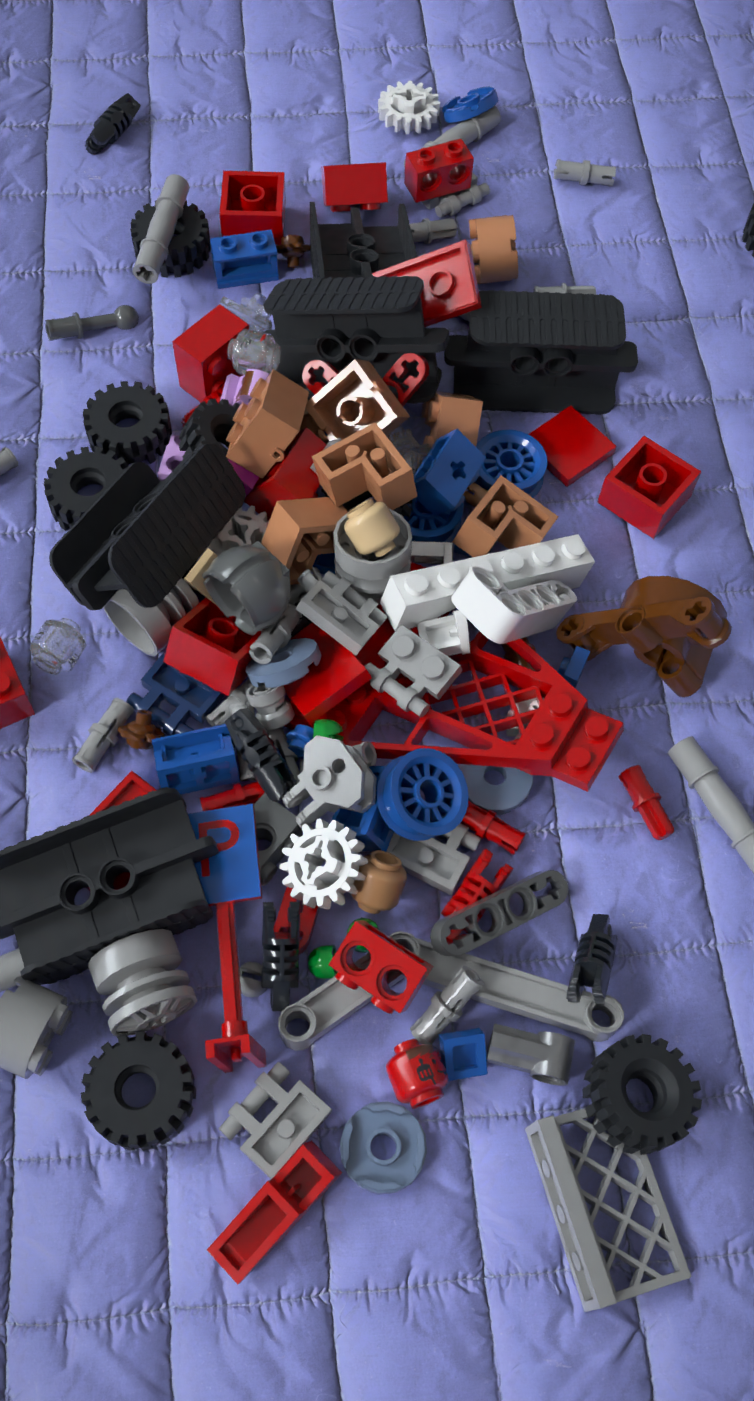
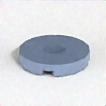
[246,638,321,688]
[458,748,533,815]
[340,1101,427,1195]

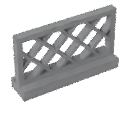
[525,1108,691,1312]

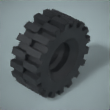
[130,200,211,278]
[83,381,172,467]
[179,398,240,459]
[44,447,127,531]
[81,1031,196,1151]
[583,1034,702,1155]

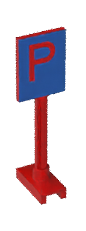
[188,804,267,1073]

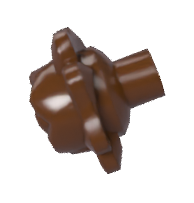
[276,234,311,268]
[118,710,165,750]

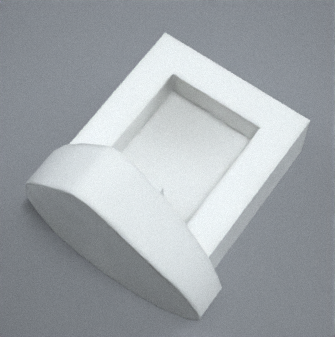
[410,541,454,564]
[417,610,470,656]

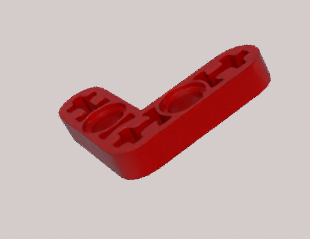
[302,353,429,406]

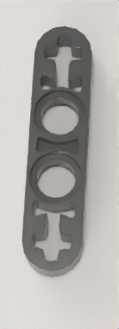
[430,870,568,956]

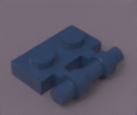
[126,653,225,736]

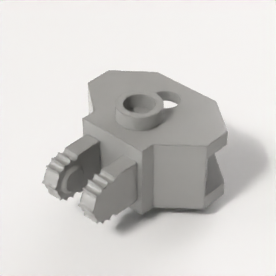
[282,735,377,828]

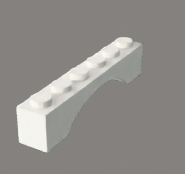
[380,534,595,631]

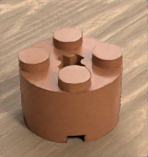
[469,215,518,284]

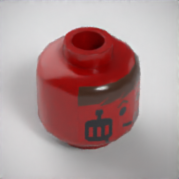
[386,1039,449,1109]

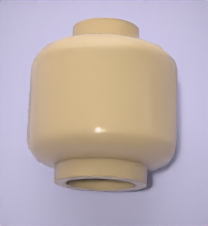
[344,498,400,558]

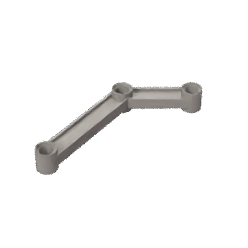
[278,931,624,1051]

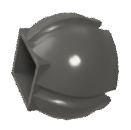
[202,541,291,635]

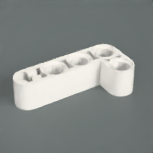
[451,566,577,644]

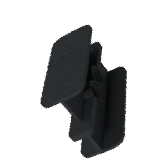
[310,202,418,279]
[255,276,449,404]
[444,290,638,415]
[49,444,246,610]
[0,787,219,985]

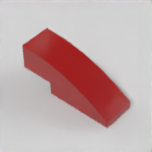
[207,1140,342,1285]

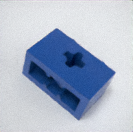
[414,429,486,516]

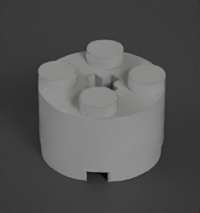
[0,976,73,1079]

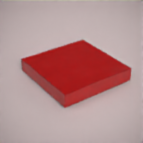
[529,405,617,487]

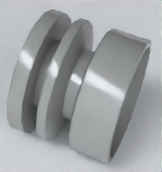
[333,509,412,605]
[103,578,199,656]
[88,929,197,1036]

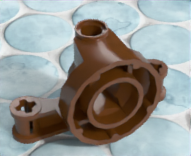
[556,576,732,697]

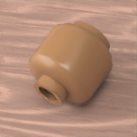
[350,850,407,914]

